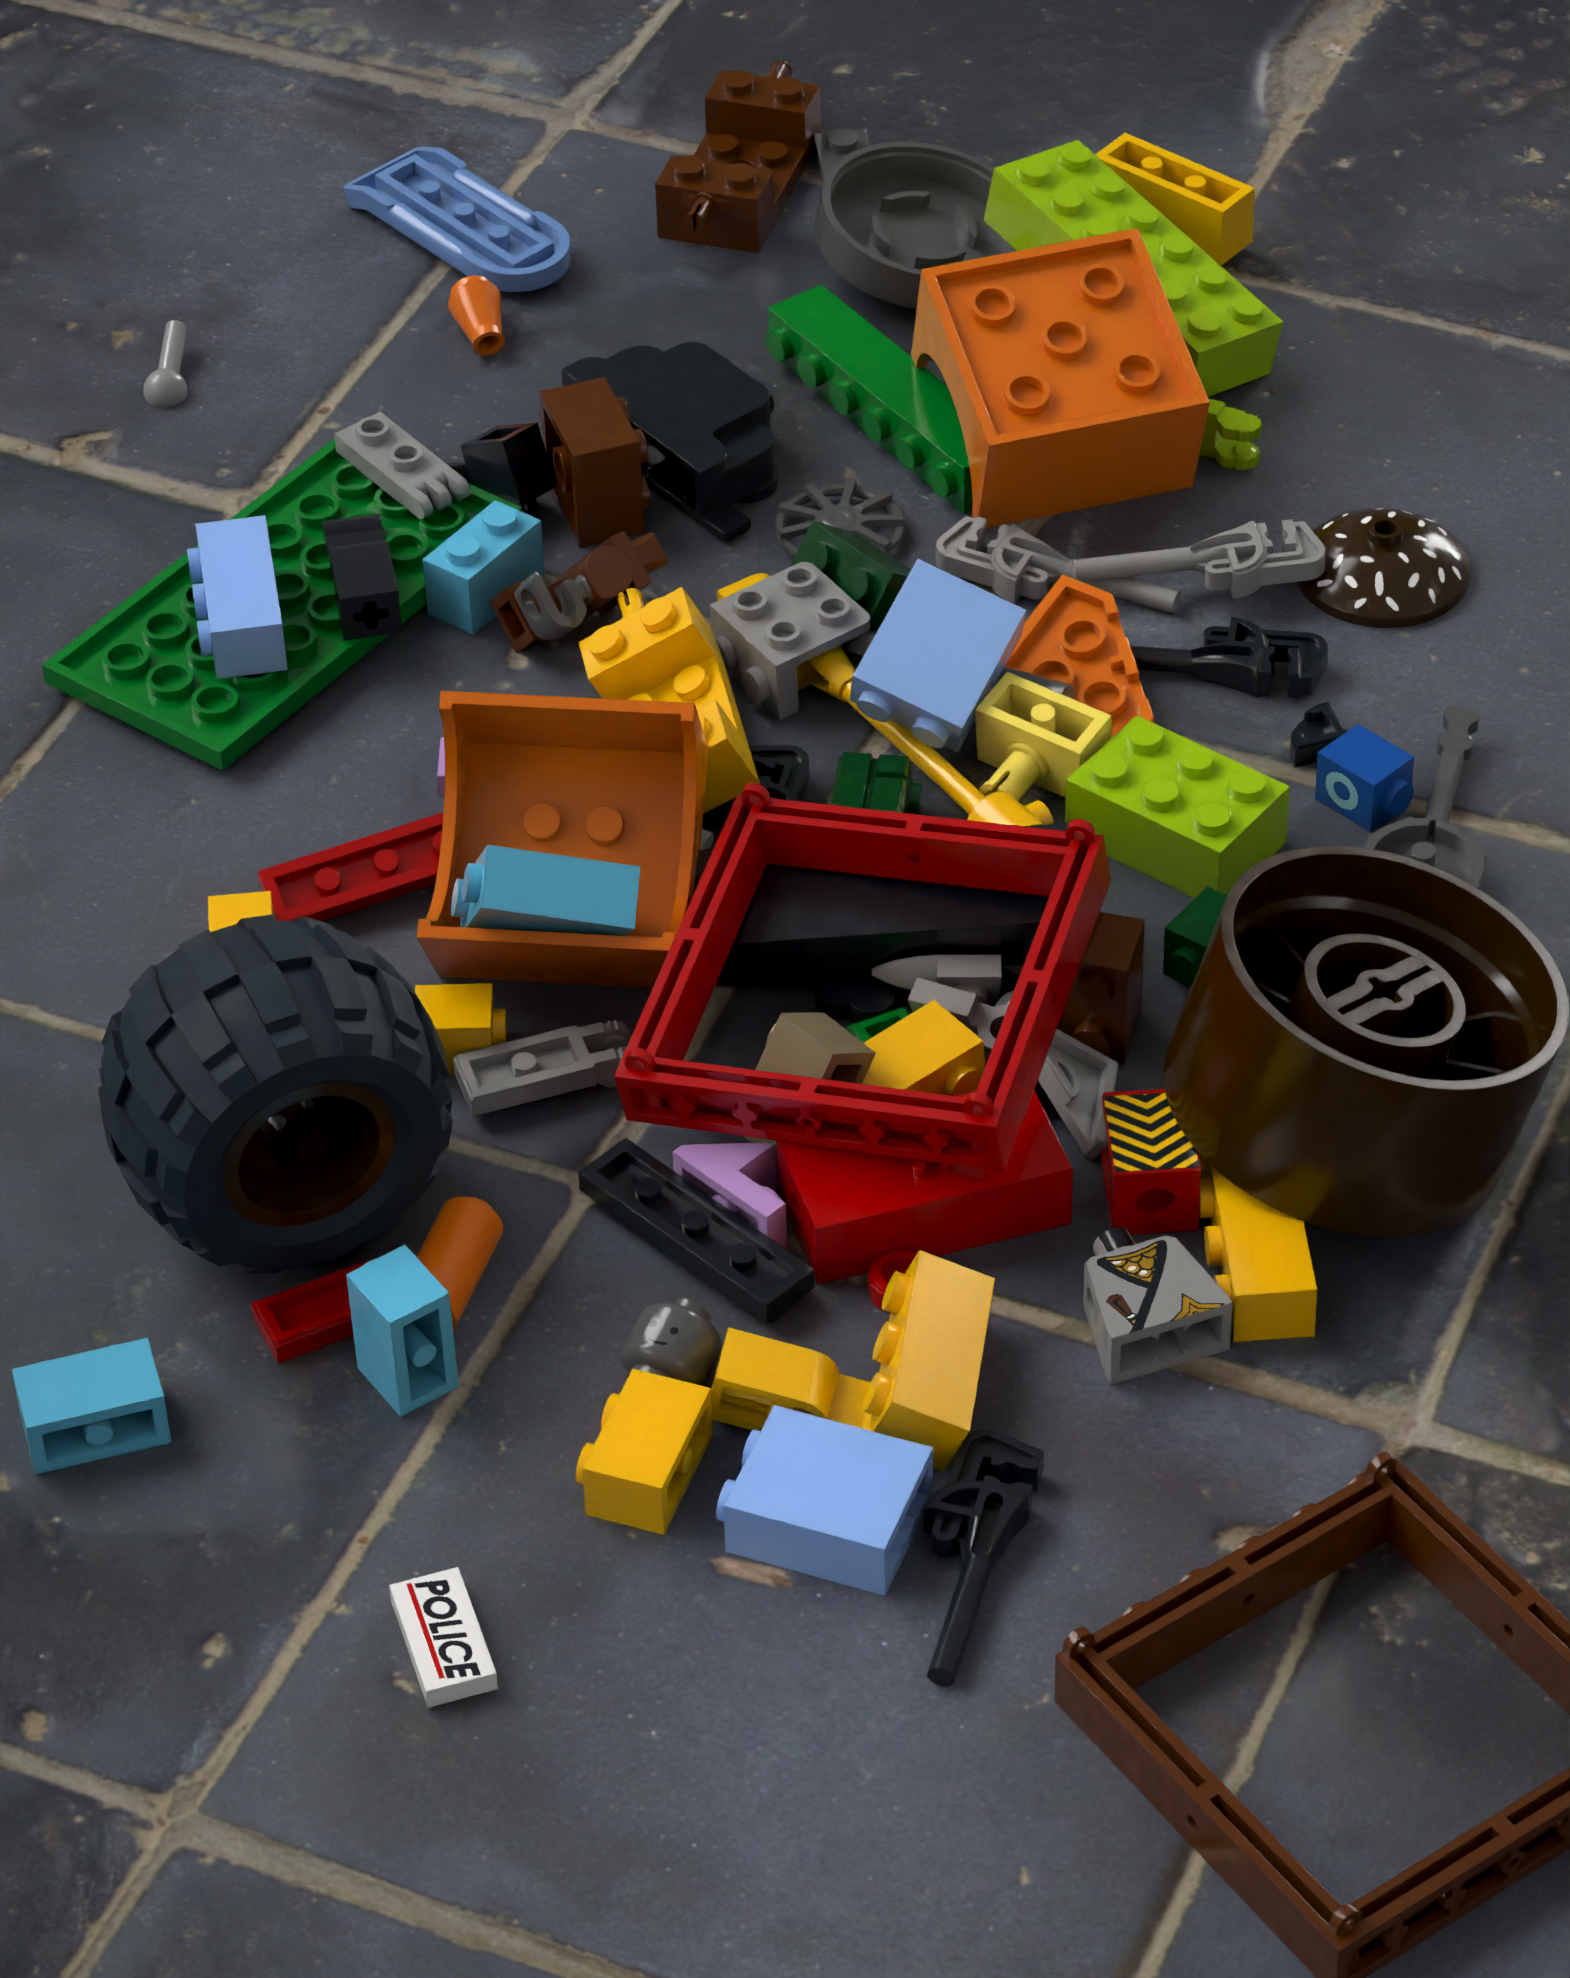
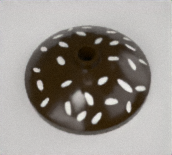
[1297,508,1470,628]

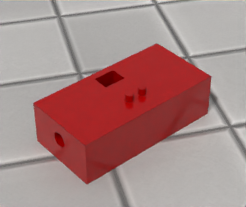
[776,1090,1073,1285]

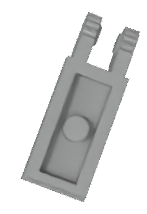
[453,1019,631,1117]

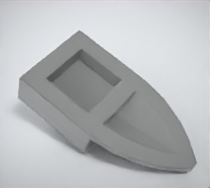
[872,955,1002,1007]

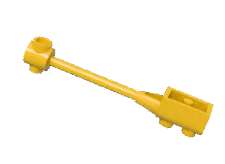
[717,573,1054,826]

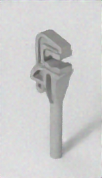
[935,516,1181,614]
[1072,519,1325,599]

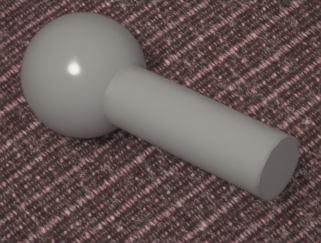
[143,320,187,408]

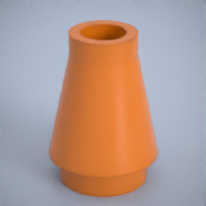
[448,275,505,356]

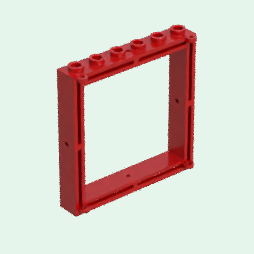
[614,783,1111,1171]

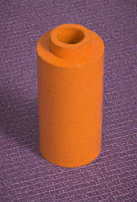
[416,1197,504,1332]

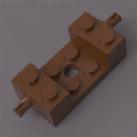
[655,60,821,253]

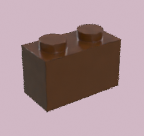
[1062,912,1145,1065]

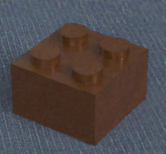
[540,377,651,548]

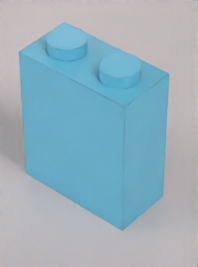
[451,845,641,936]

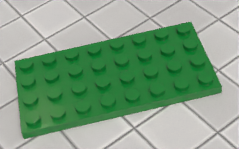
[42,438,522,771]

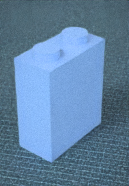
[849,559,1026,753]
[716,1405,933,1596]

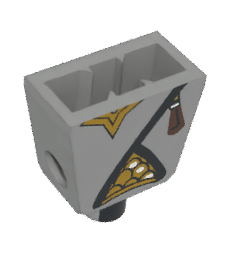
[1083,1227,1232,1385]

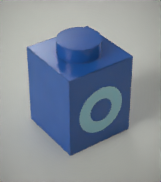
[1315,724,1414,832]

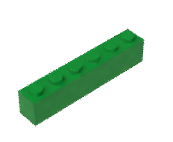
[765,284,973,514]

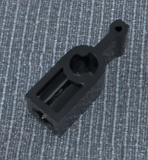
[322,513,402,640]

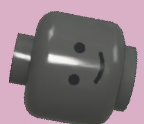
[621,1298,722,1386]

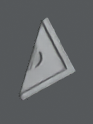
[1038,1029,1119,1160]

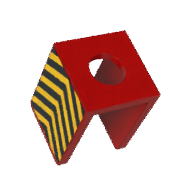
[1100,1089,1201,1235]

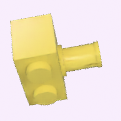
[975,671,1112,801]

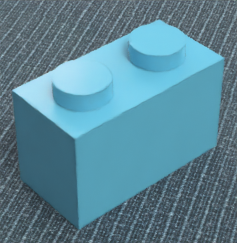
[422,500,545,635]
[346,1245,459,1417]
[12,1338,172,1475]

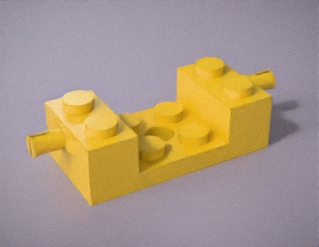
[578,587,760,814]

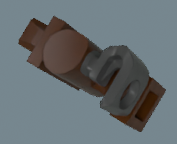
[489,530,668,653]

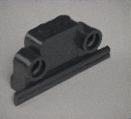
[561,342,779,542]

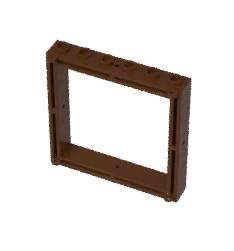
[1054,1452,1570,1978]

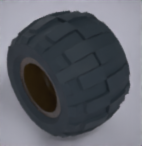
[98,914,453,1274]

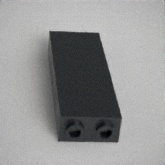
[694,823,1069,986]

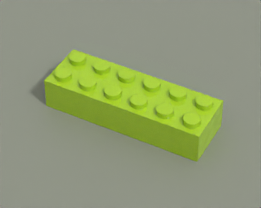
[984,140,1284,397]

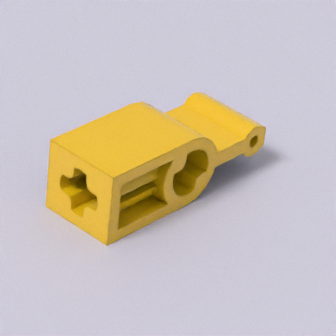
[711,1327,871,1431]

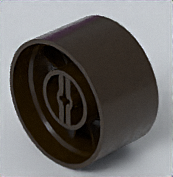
[1163,846,1569,1237]

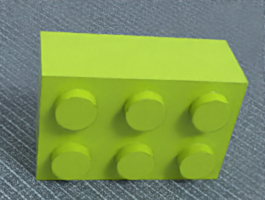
[1065,715,1290,898]

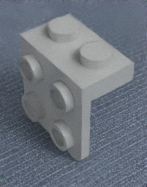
[710,562,870,721]

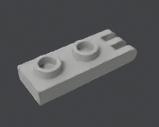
[334,412,471,519]

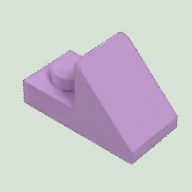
[672,1142,787,1250]

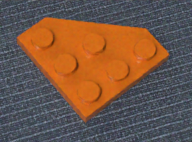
[1005,574,1154,737]

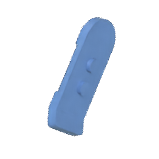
[343,146,571,292]

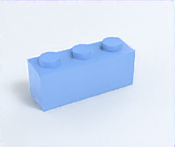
[187,515,288,679]

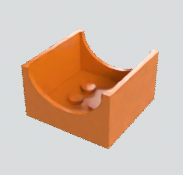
[911,228,1210,528]
[417,691,709,988]

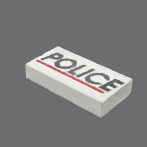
[389,1567,498,1708]

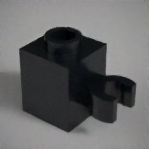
[447,422,556,512]

